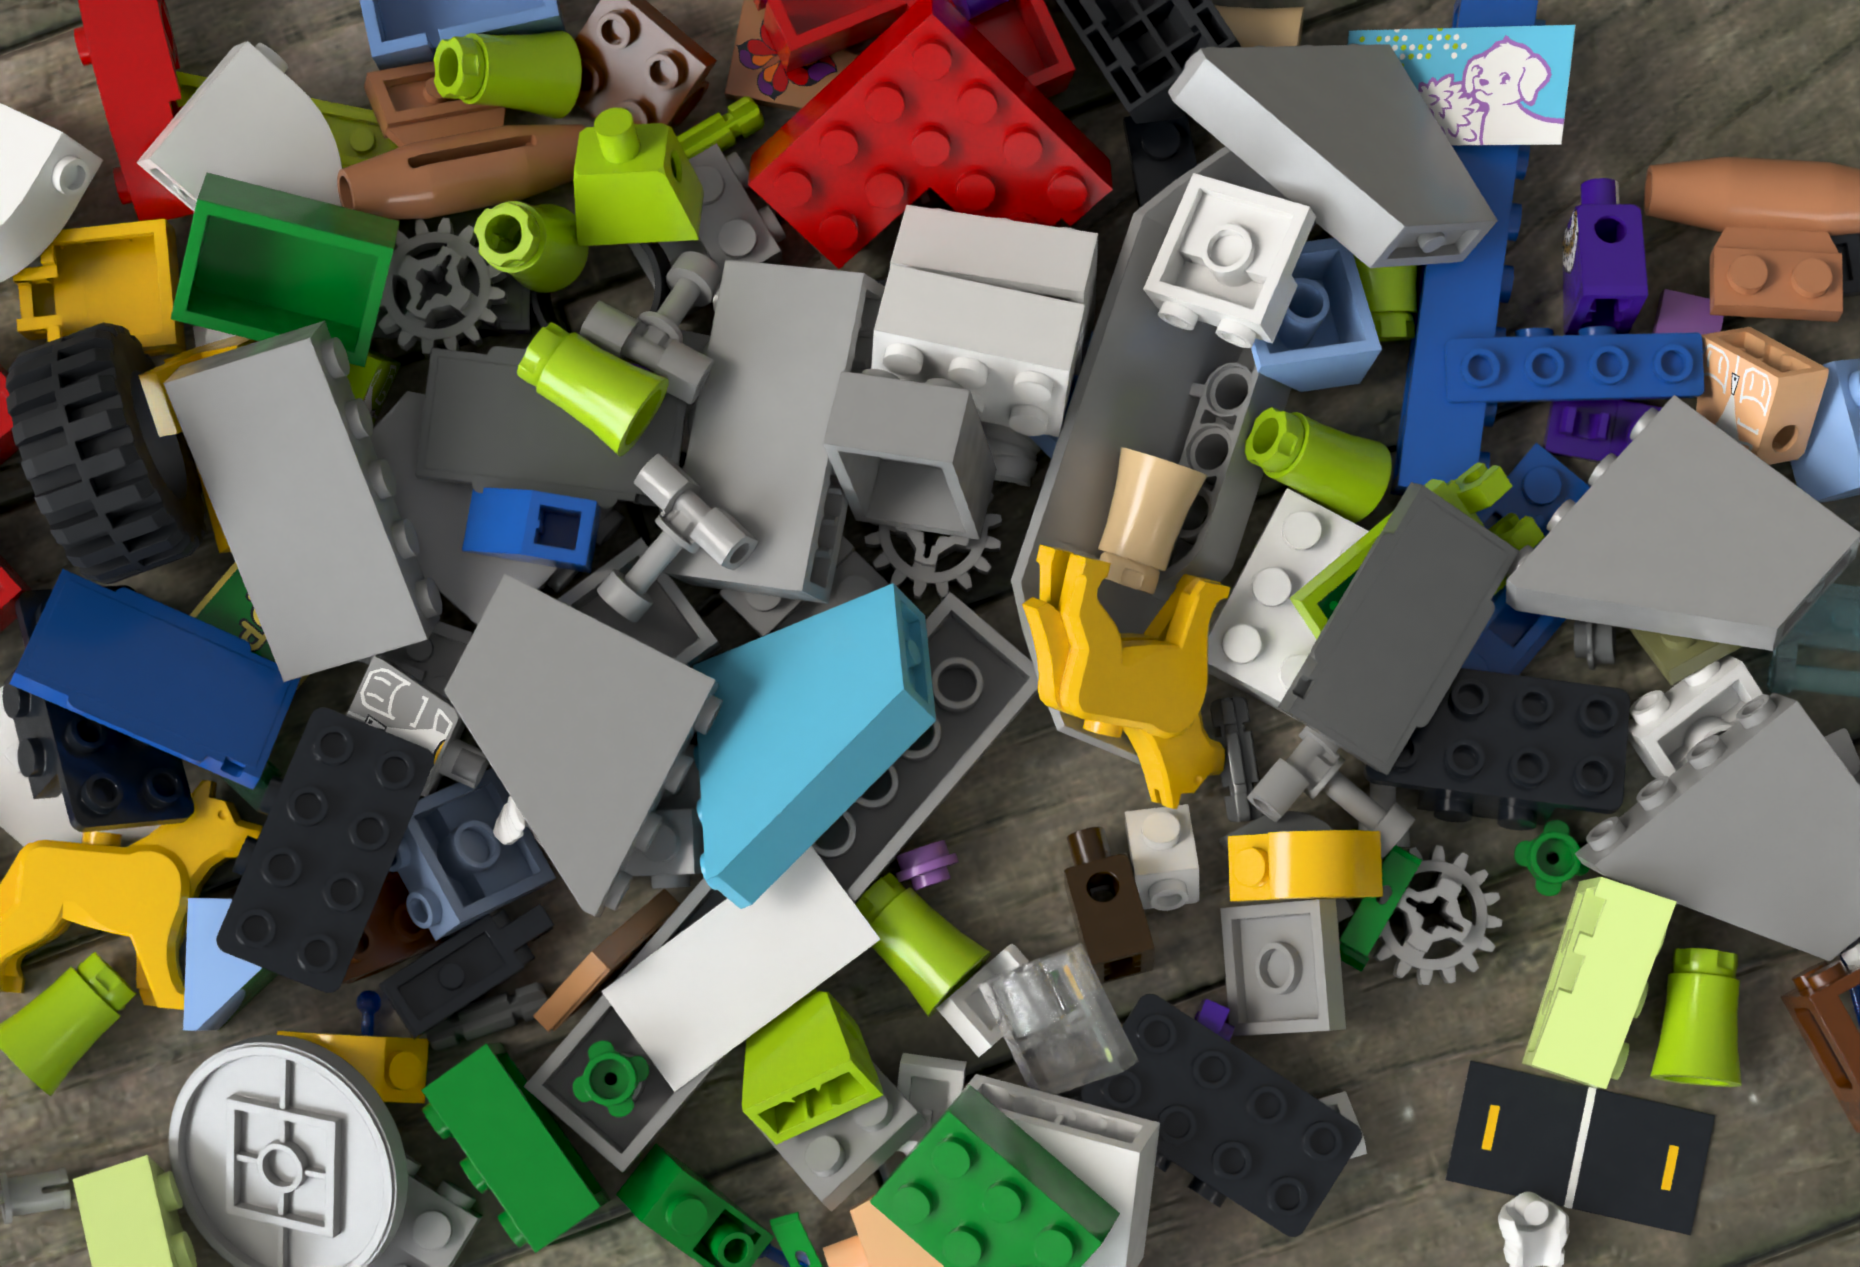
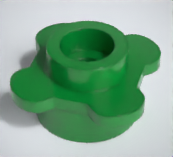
[1514,820,1590,896]
[573,1041,649,1117]

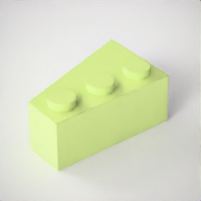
[1522,877,1677,1089]
[73,1155,197,1267]

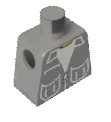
[346,656,489,797]

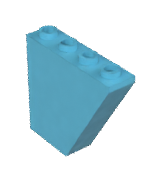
[693,583,936,909]

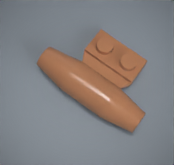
[337,61,586,220]
[1644,157,1860,322]

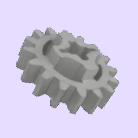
[378,217,508,359]
[864,492,1002,601]
[1373,845,1502,985]

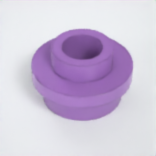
[895,840,959,891]

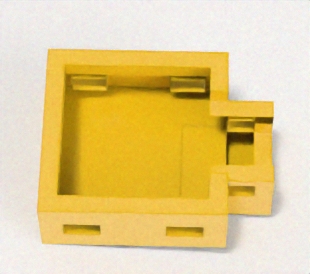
[13,219,186,356]

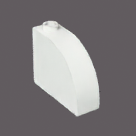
[136,41,342,212]
[0,103,103,283]
[960,1074,1160,1267]

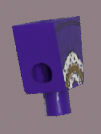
[1562,178,1648,335]

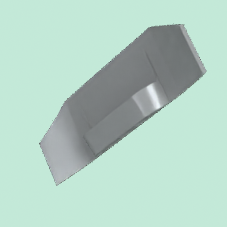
[1011,146,1317,765]

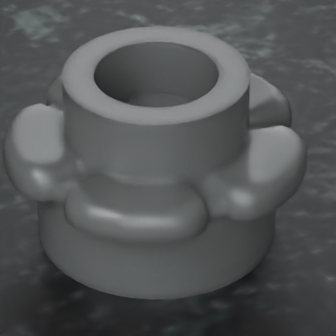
[1574,620,1616,670]

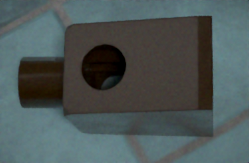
[1064,826,1155,986]

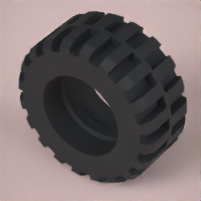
[6,322,207,584]

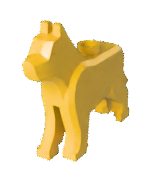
[1022,544,1230,809]
[0,780,264,1010]

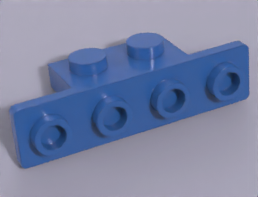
[1444,326,1704,403]

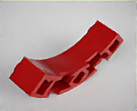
[74,0,194,221]

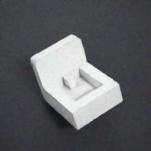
[1125,804,1199,911]
[936,944,1053,1058]
[897,1053,967,1156]

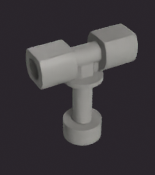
[579,251,723,405]
[597,453,759,623]
[1246,726,1416,858]

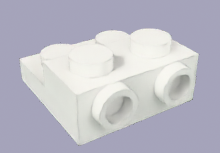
[1143,173,1316,348]
[1627,654,1764,778]

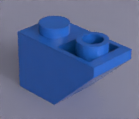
[462,487,602,573]

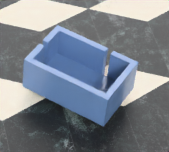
[360,0,566,70]

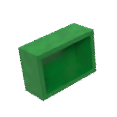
[171,172,400,367]
[421,1042,611,1253]
[870,1084,1120,1267]

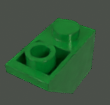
[616,1143,774,1267]

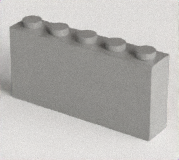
[663,260,885,604]
[163,321,442,682]

